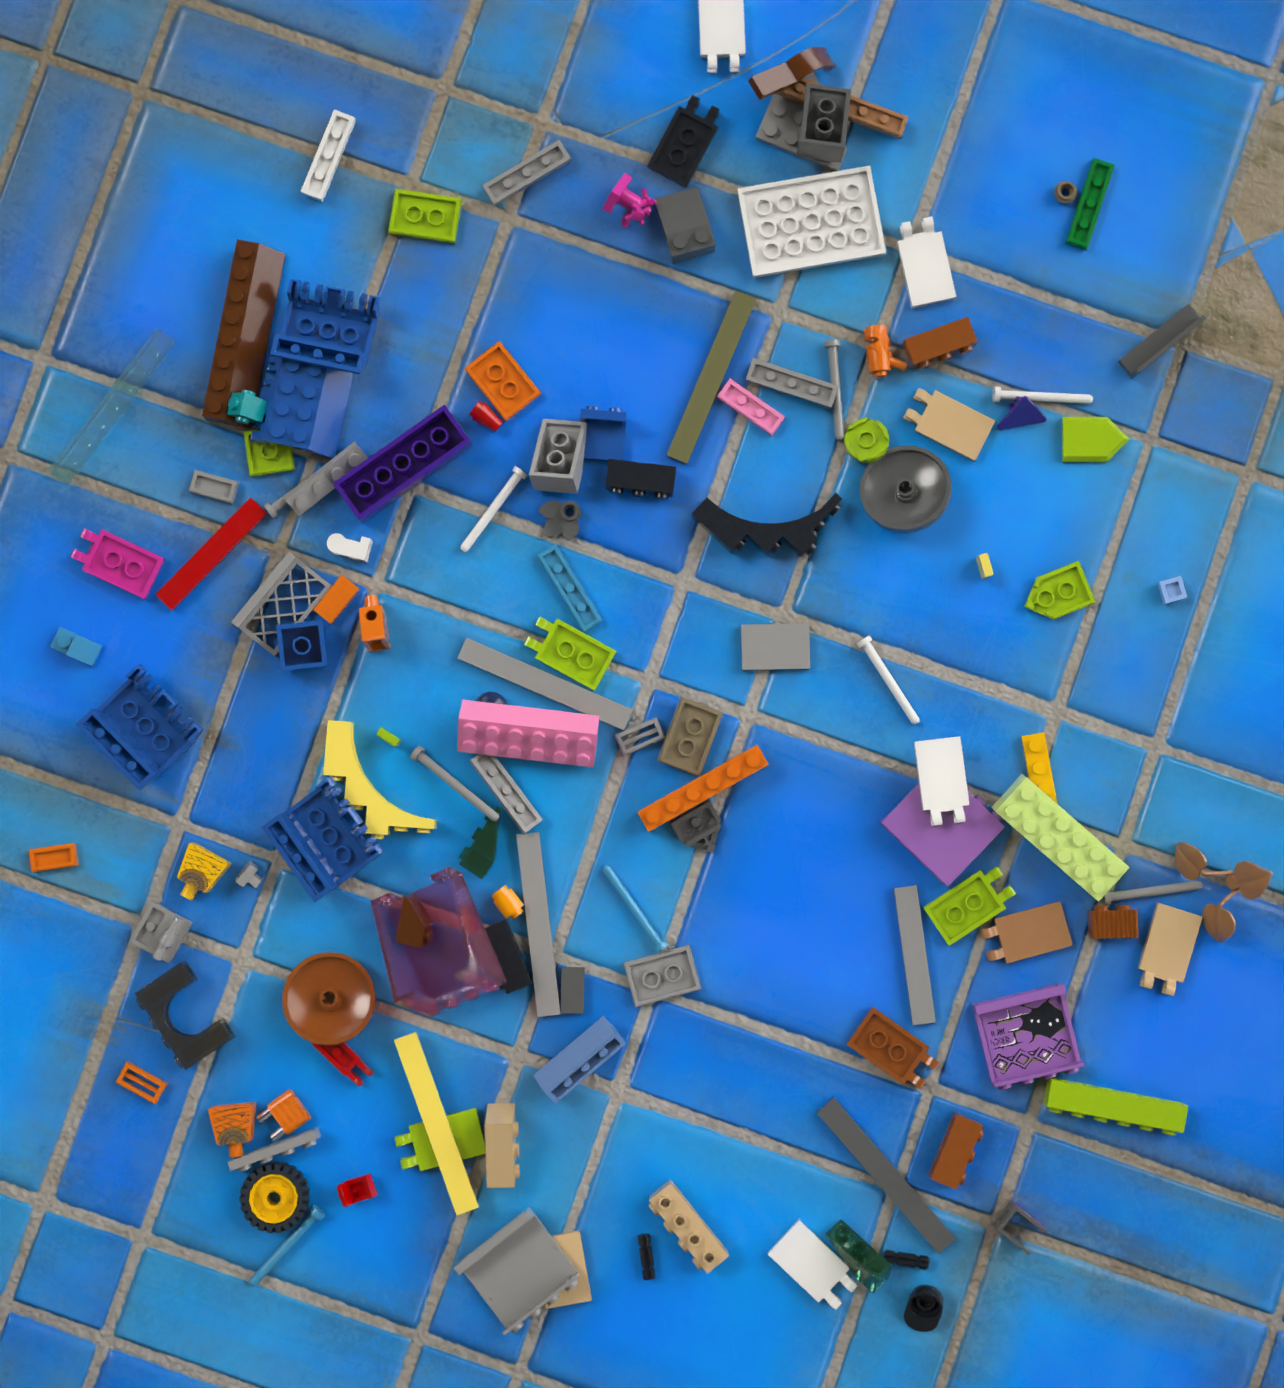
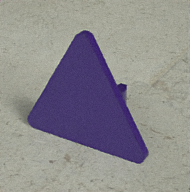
[997,396,1047,430]

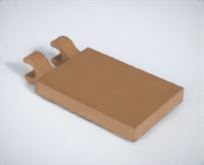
[979,901,1073,963]

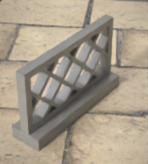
[231,552,332,656]

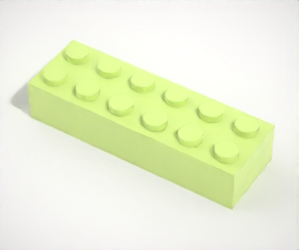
[991,774,1130,902]

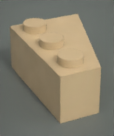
[485,1103,520,1188]

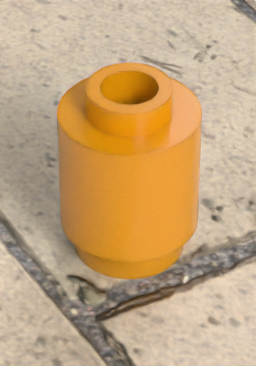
[491,885,524,920]

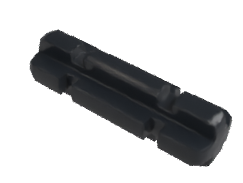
[638,1233,655,1280]
[884,1250,930,1270]

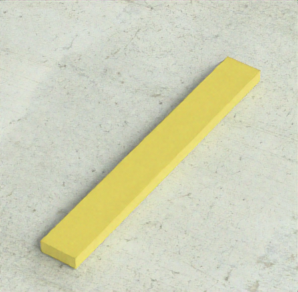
[394,1032,479,1215]

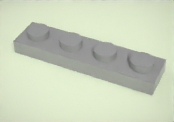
[482,140,571,207]
[746,358,839,409]
[283,441,368,516]
[469,754,543,835]
[227,1127,321,1172]

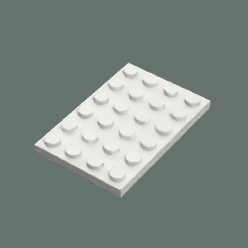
[737,166,886,278]

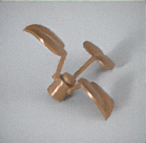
[1175,842,1273,943]

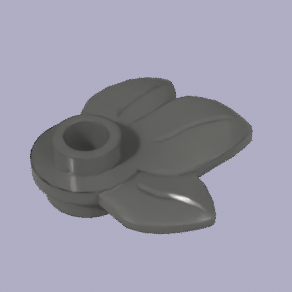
[539,500,581,541]

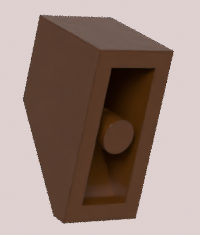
[395,894,434,948]

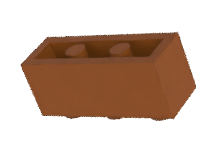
[902,317,978,370]
[928,1111,984,1190]

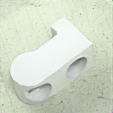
[327,533,373,563]

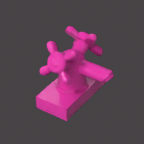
[602,173,657,228]

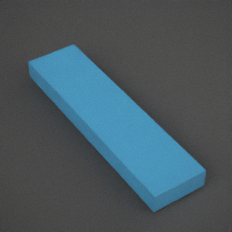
[537,544,603,633]

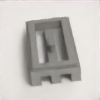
[615,717,665,756]

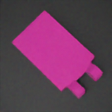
[70,528,165,600]

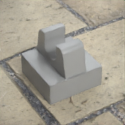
[236,860,262,888]

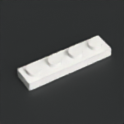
[301,109,356,202]

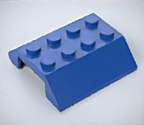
[270,279,380,374]
[250,356,354,459]
[76,664,204,790]
[261,776,384,902]

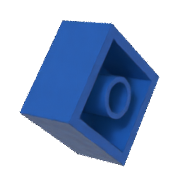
[276,620,327,671]

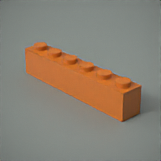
[638,745,769,832]

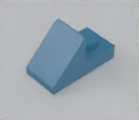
[50,627,103,666]

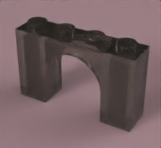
[135,961,236,1070]

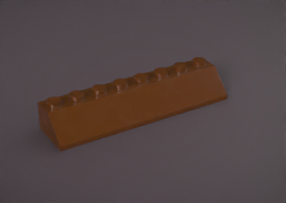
[202,239,286,429]

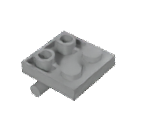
[129,901,193,963]

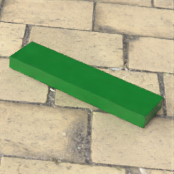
[1065,158,1115,250]

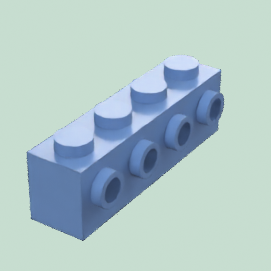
[533,1016,627,1103]

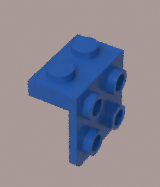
[580,406,627,461]

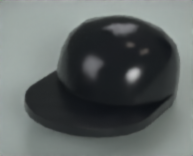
[904,1284,944,1332]

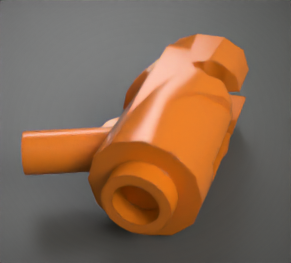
[864,325,907,378]

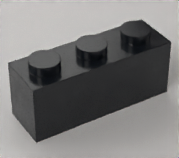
[605,459,676,500]
[478,919,533,994]

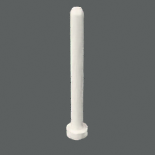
[992,386,1093,404]
[460,466,528,552]
[856,635,920,725]

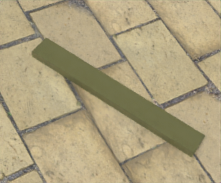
[666,290,756,465]

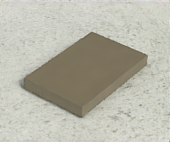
[657,697,723,776]

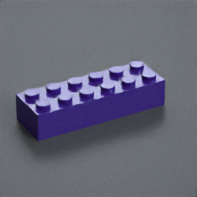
[333,404,473,524]

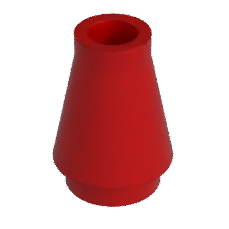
[468,400,503,432]

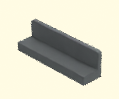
[1118,304,1207,379]

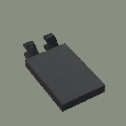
[647,95,720,188]

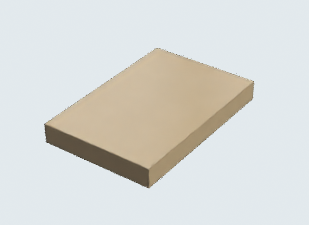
[546,1230,592,1309]

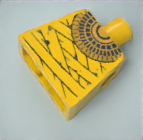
[177,842,232,900]

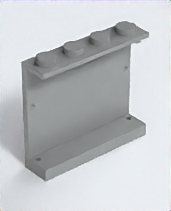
[454,1207,580,1336]

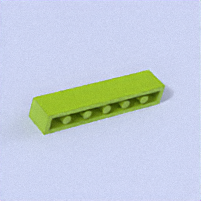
[1043,1078,1188,1136]

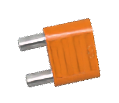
[257,1088,311,1142]

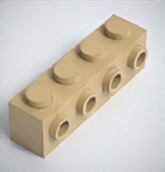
[648,1179,729,1274]

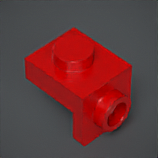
[336,1173,378,1208]

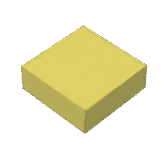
[976,553,994,579]

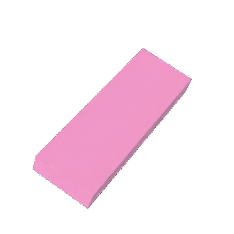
[717,379,785,436]

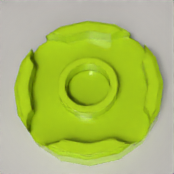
[844,418,889,463]

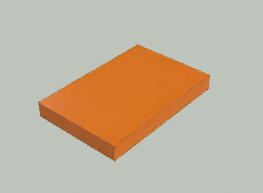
[464,341,542,422]

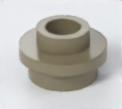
[1054,181,1077,204]

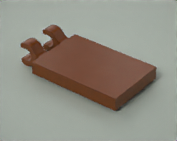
[847,1006,939,1089]

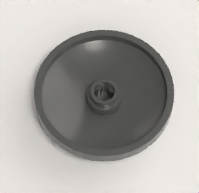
[860,446,952,533]

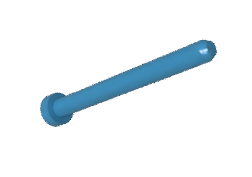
[602,865,669,953]
[248,1204,325,1287]

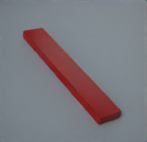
[155,497,268,611]

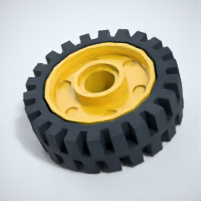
[239,1161,310,1233]

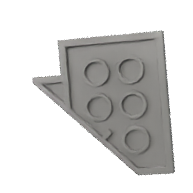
[755,72,847,172]

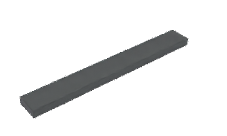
[817,1097,956,1254]

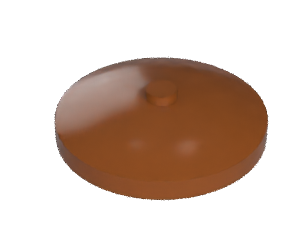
[282,952,376,1046]

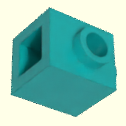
[227,390,267,424]

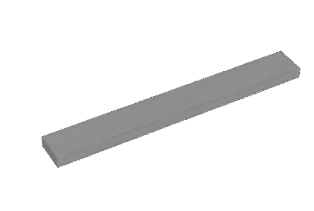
[458,638,633,730]
[516,832,561,1017]

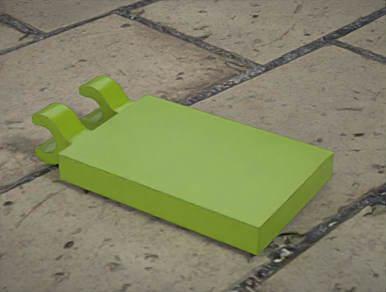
[524,616,616,691]
[923,866,1016,946]
[394,1107,486,1171]

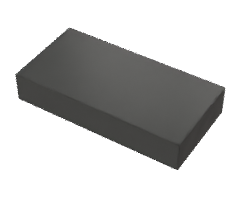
[561,967,585,1014]

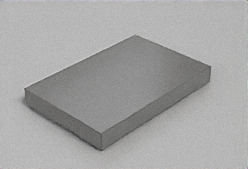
[741,623,810,670]
[623,945,701,1007]

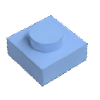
[1157,576,1187,604]

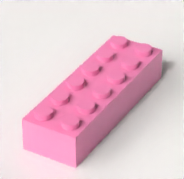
[457,700,599,768]

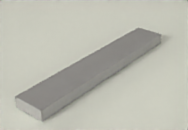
[893,885,936,1025]

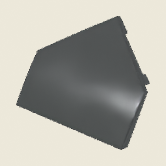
[670,799,721,853]

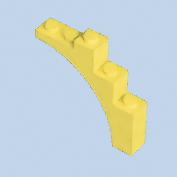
[323,720,437,839]

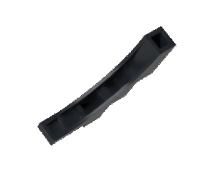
[691,493,842,557]

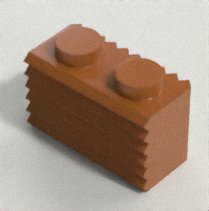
[1087,905,1139,939]

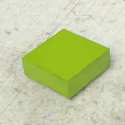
[376,727,402,747]

